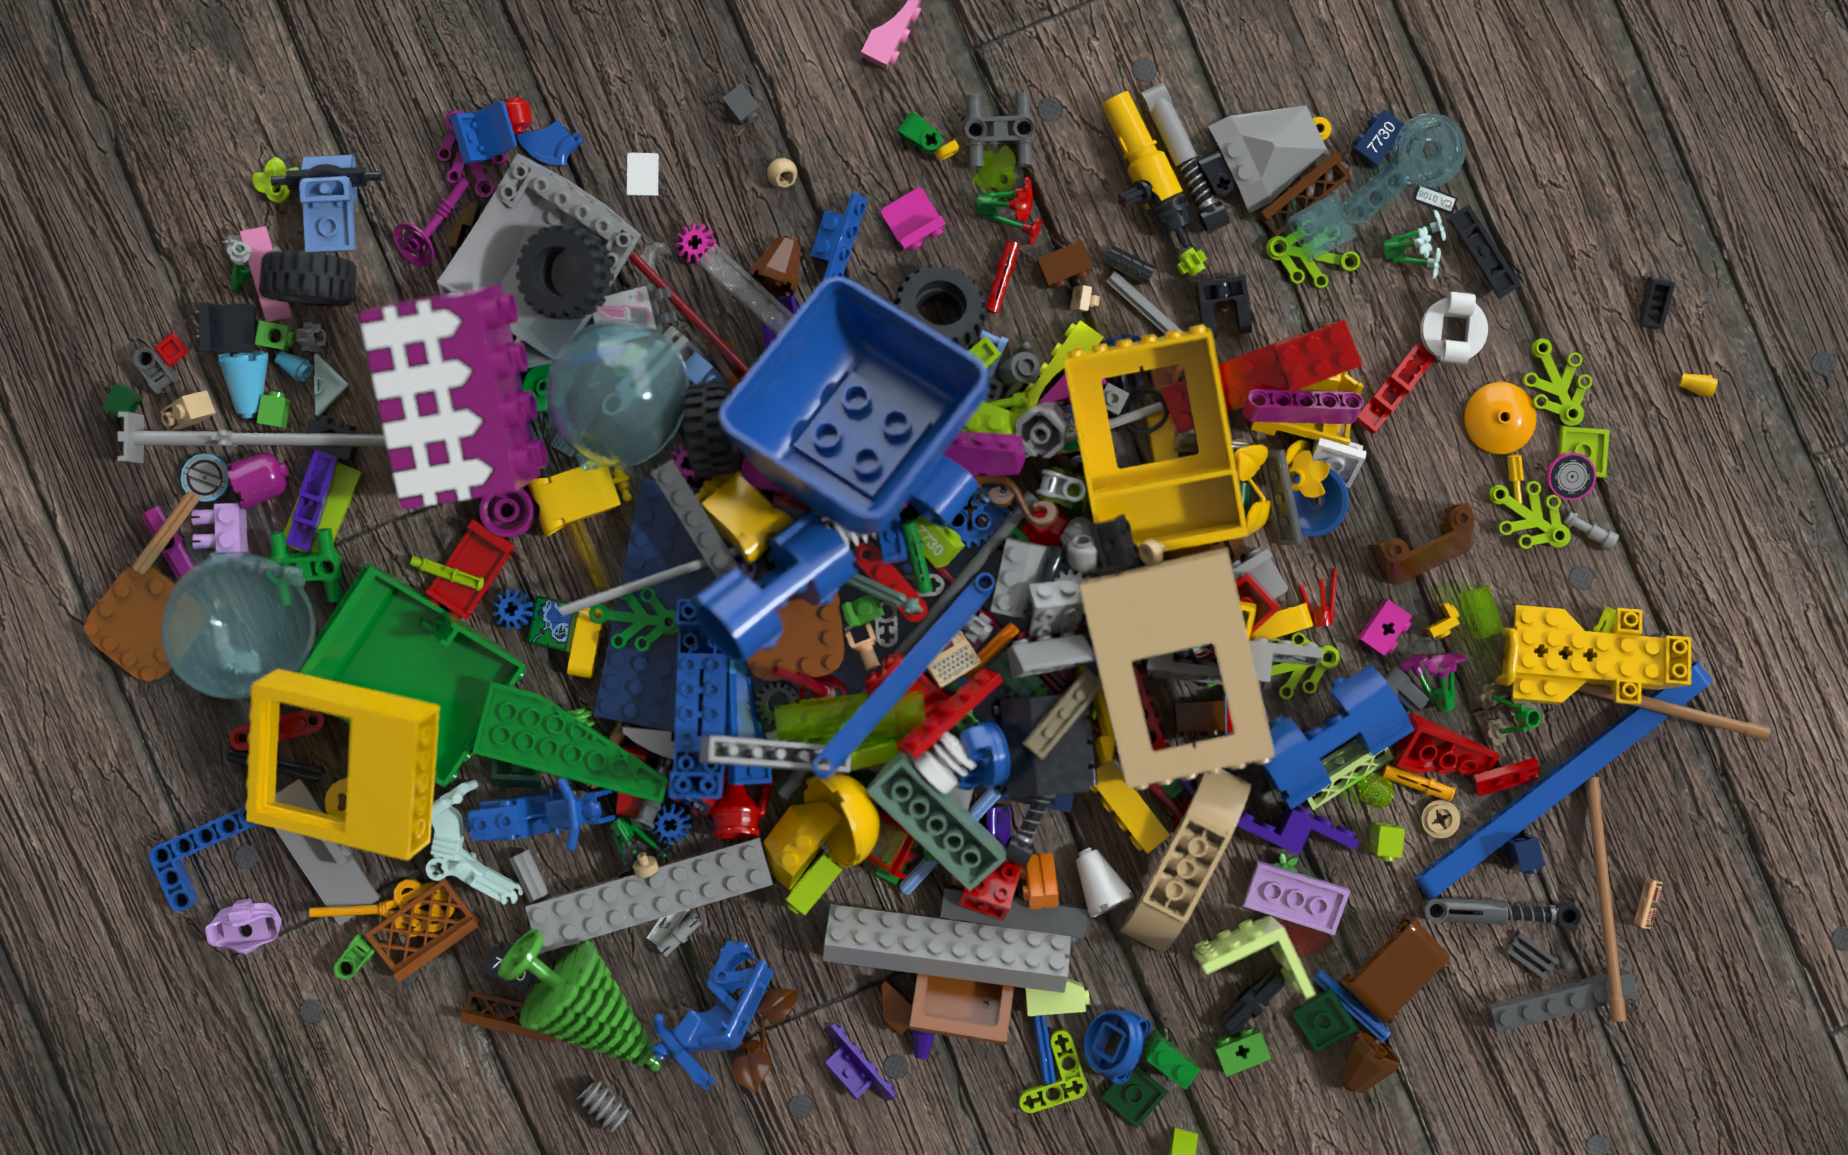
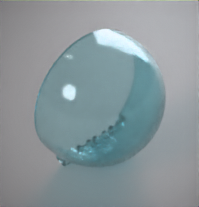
[546,320,689,471]
[161,553,316,699]

